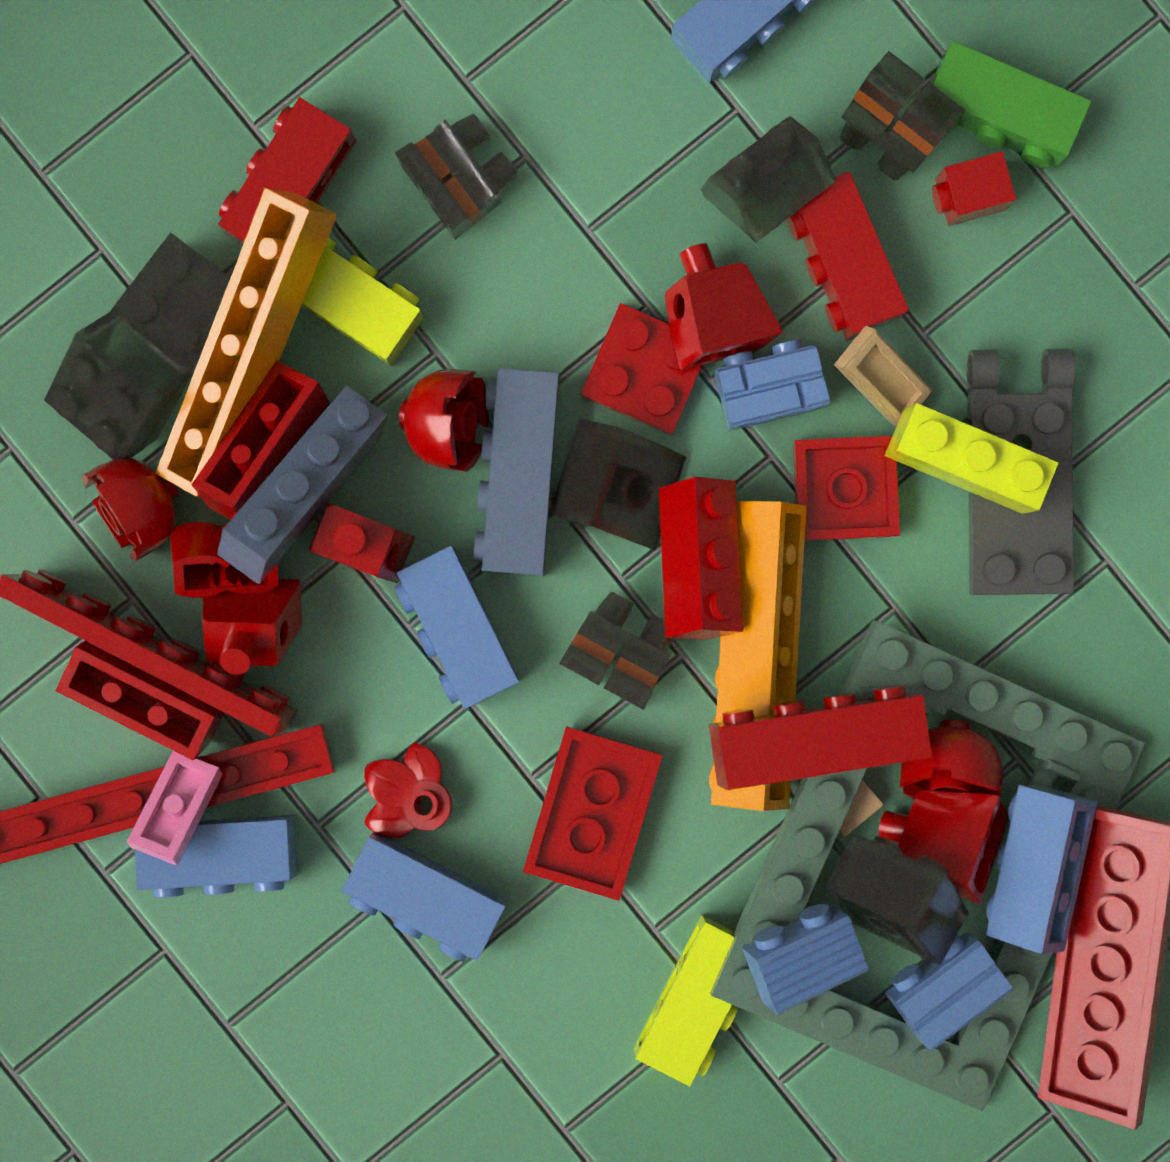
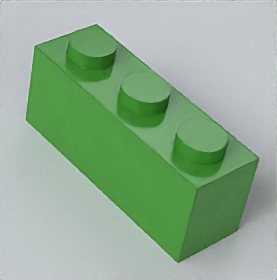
[920,40,1092,168]

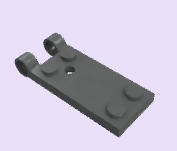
[966,349,1075,595]

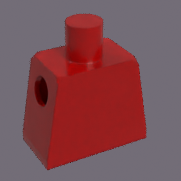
[665,243,783,371]
[309,503,415,583]
[202,579,303,675]
[879,790,1009,904]

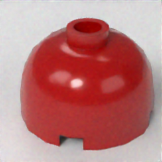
[398,369,488,472]
[82,458,179,561]
[900,720,1003,799]

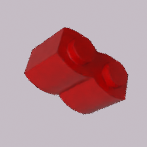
[170,522,278,598]

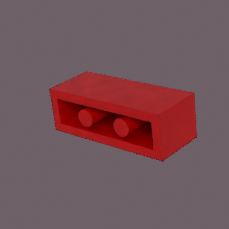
[218,97,357,245]
[785,171,909,341]
[191,360,330,520]
[659,476,743,640]
[55,641,224,761]

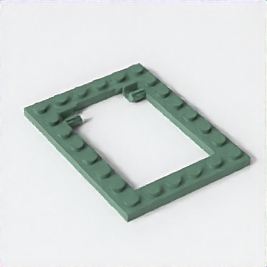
[710,620,1145,1111]

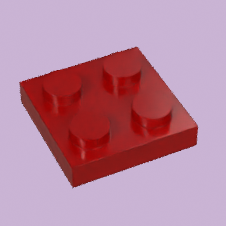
[580,303,702,436]
[793,436,900,541]

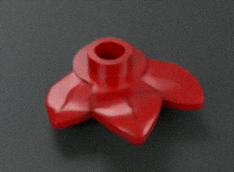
[364,742,453,838]

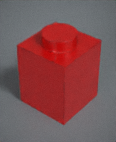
[932,151,1016,226]

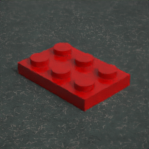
[523,726,663,901]

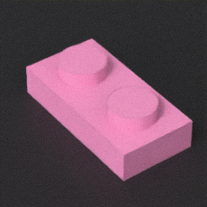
[127,751,223,866]

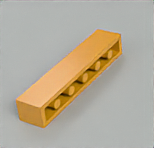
[155,188,338,497]
[709,501,807,811]

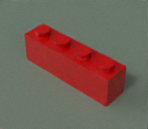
[708,685,932,790]

